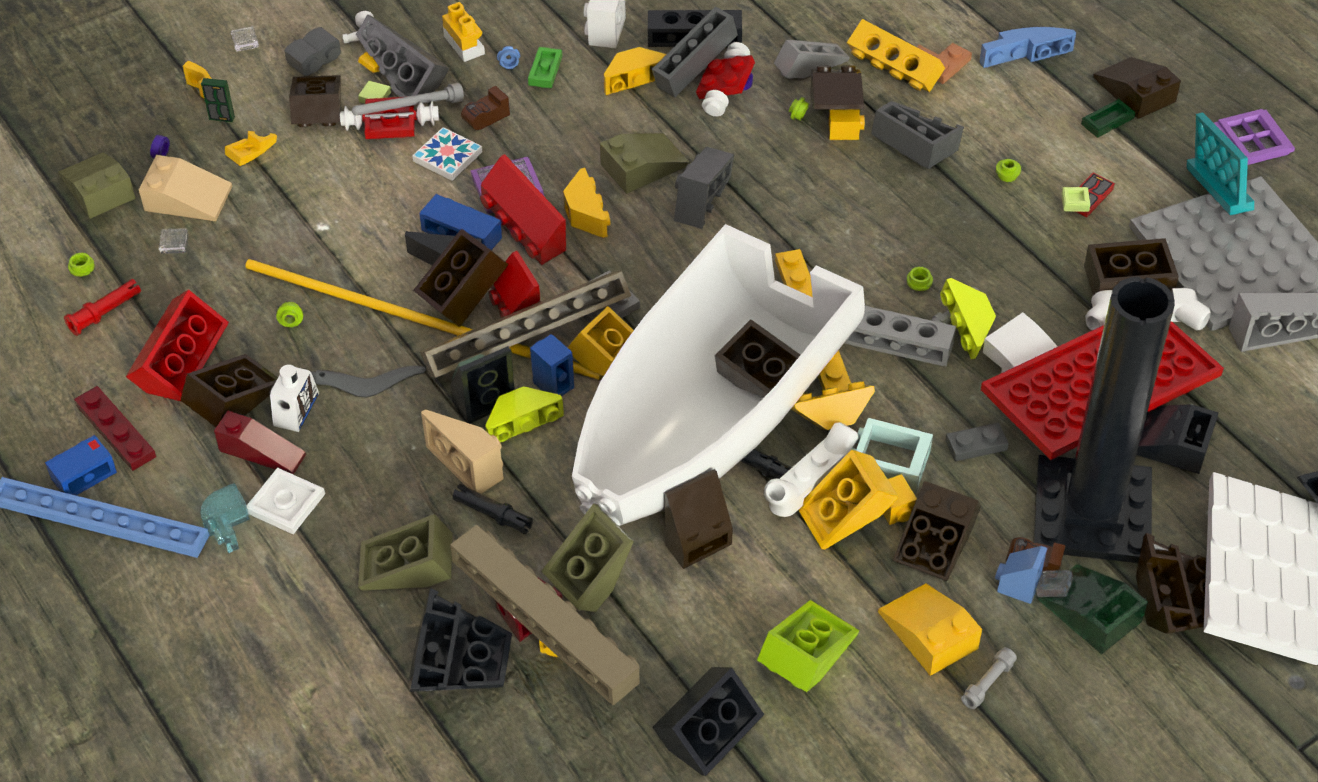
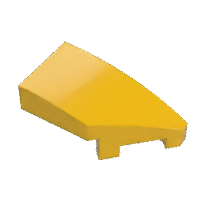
[183,61,212,98]
[225,131,277,166]

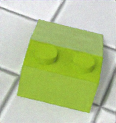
[757,600,859,692]

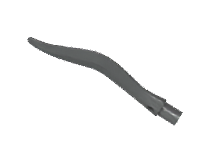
[310,366,426,397]

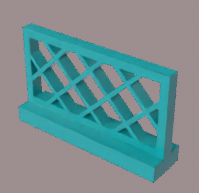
[1187,112,1255,215]

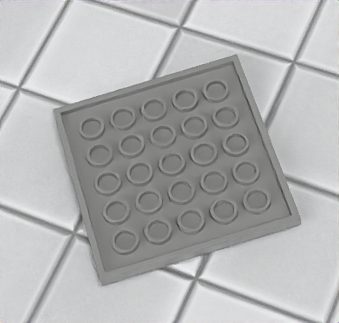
[1129,176,1318,331]

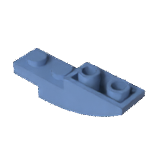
[980,27,1076,68]

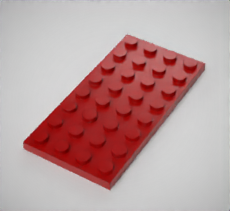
[981,321,1224,460]

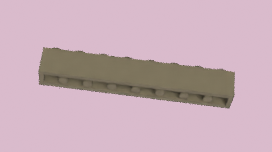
[420,271,631,378]
[450,525,640,705]

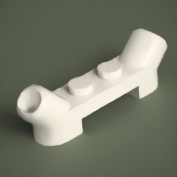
[1085,288,1211,331]
[764,422,859,517]

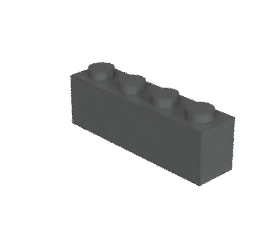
[652,6,738,98]

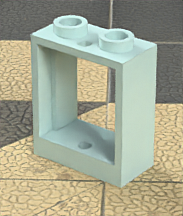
[852,418,933,494]

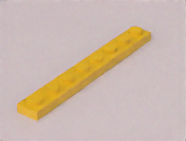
[775,249,851,391]

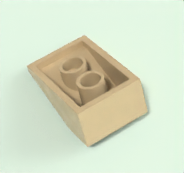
[139,155,233,221]
[421,409,504,494]

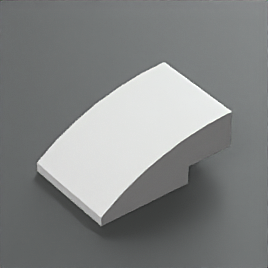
[983,313,1058,373]

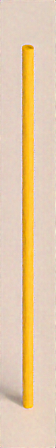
[245,259,602,381]

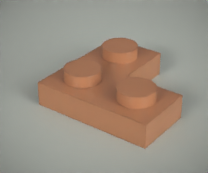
[912,43,972,84]

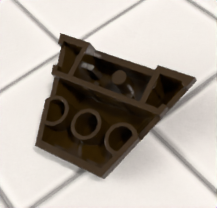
[1136,533,1206,634]

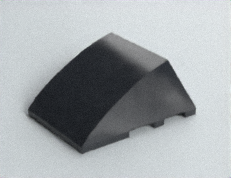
[408,587,512,692]

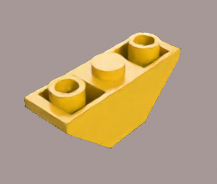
[603,47,667,95]
[563,168,611,238]
[791,381,875,430]

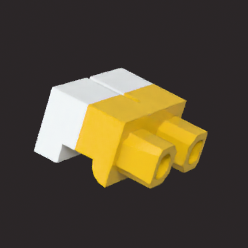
[442,2,485,62]

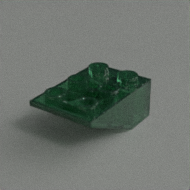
[1036,564,1148,654]

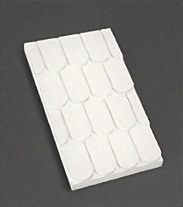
[1204,472,1318,665]

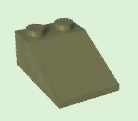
[600,133,690,194]
[58,152,136,219]
[541,503,634,613]
[358,514,453,590]

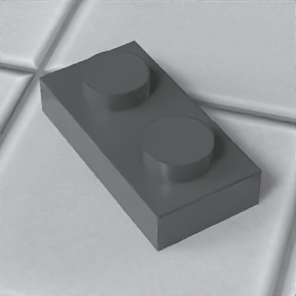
[945,423,1009,462]

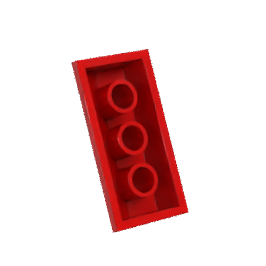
[480,154,566,265]
[126,289,229,401]

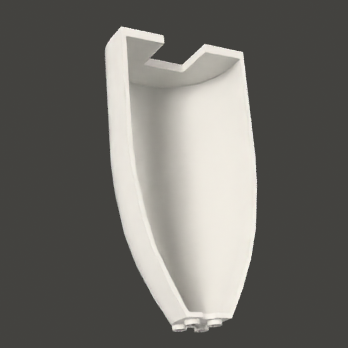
[572,224,865,526]

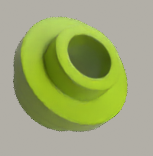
[788,97,809,121]
[996,159,1021,182]
[68,253,95,277]
[906,267,933,291]
[276,302,303,327]

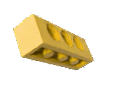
[847,19,945,92]

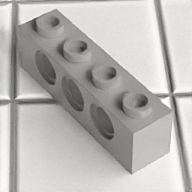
[844,305,956,367]

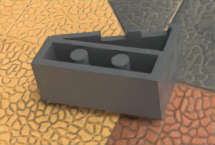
[871,101,964,169]
[674,147,734,229]

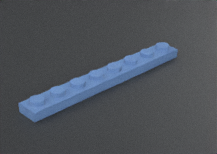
[0,477,210,558]

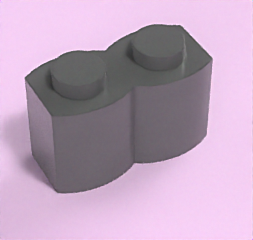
[284,27,341,76]

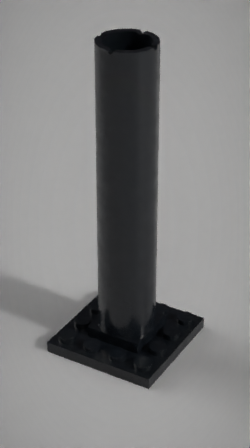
[1033,277,1175,563]

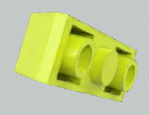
[940,278,996,359]
[485,386,564,442]

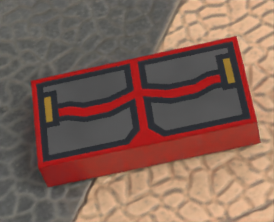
[1077,173,1115,218]

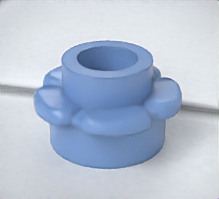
[497,46,520,69]

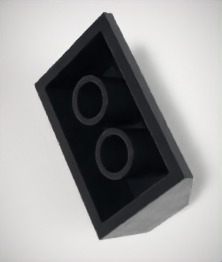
[652,667,765,776]

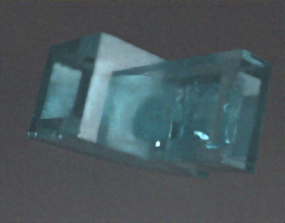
[200,483,250,553]

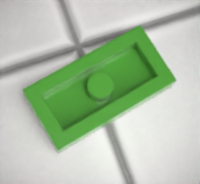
[528,47,562,88]

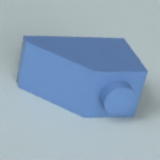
[995,546,1047,604]

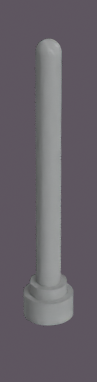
[352,83,464,116]

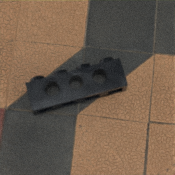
[648,10,742,47]

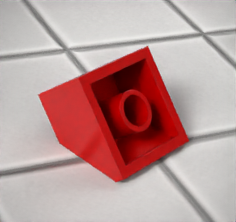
[488,251,541,318]

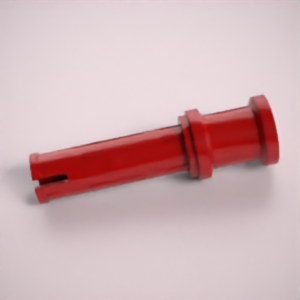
[64,279,141,336]

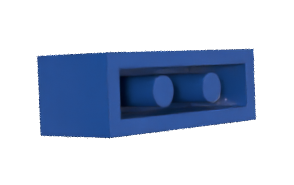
[419,194,502,251]

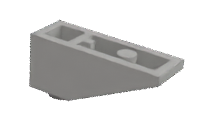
[774,40,850,79]

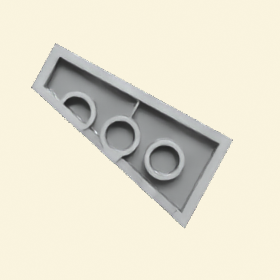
[1229,293,1318,352]

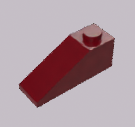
[214,411,306,475]

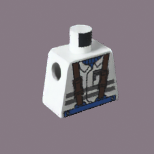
[270,365,319,432]

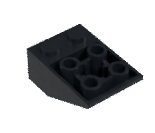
[1137,404,1219,474]

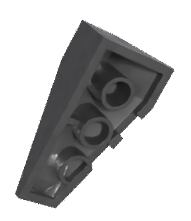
[356,14,449,97]

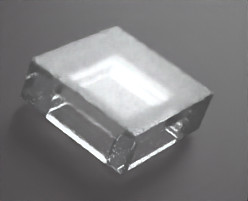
[231,26,259,52]
[159,228,189,254]
[1035,570,1073,597]

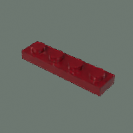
[74,386,156,471]

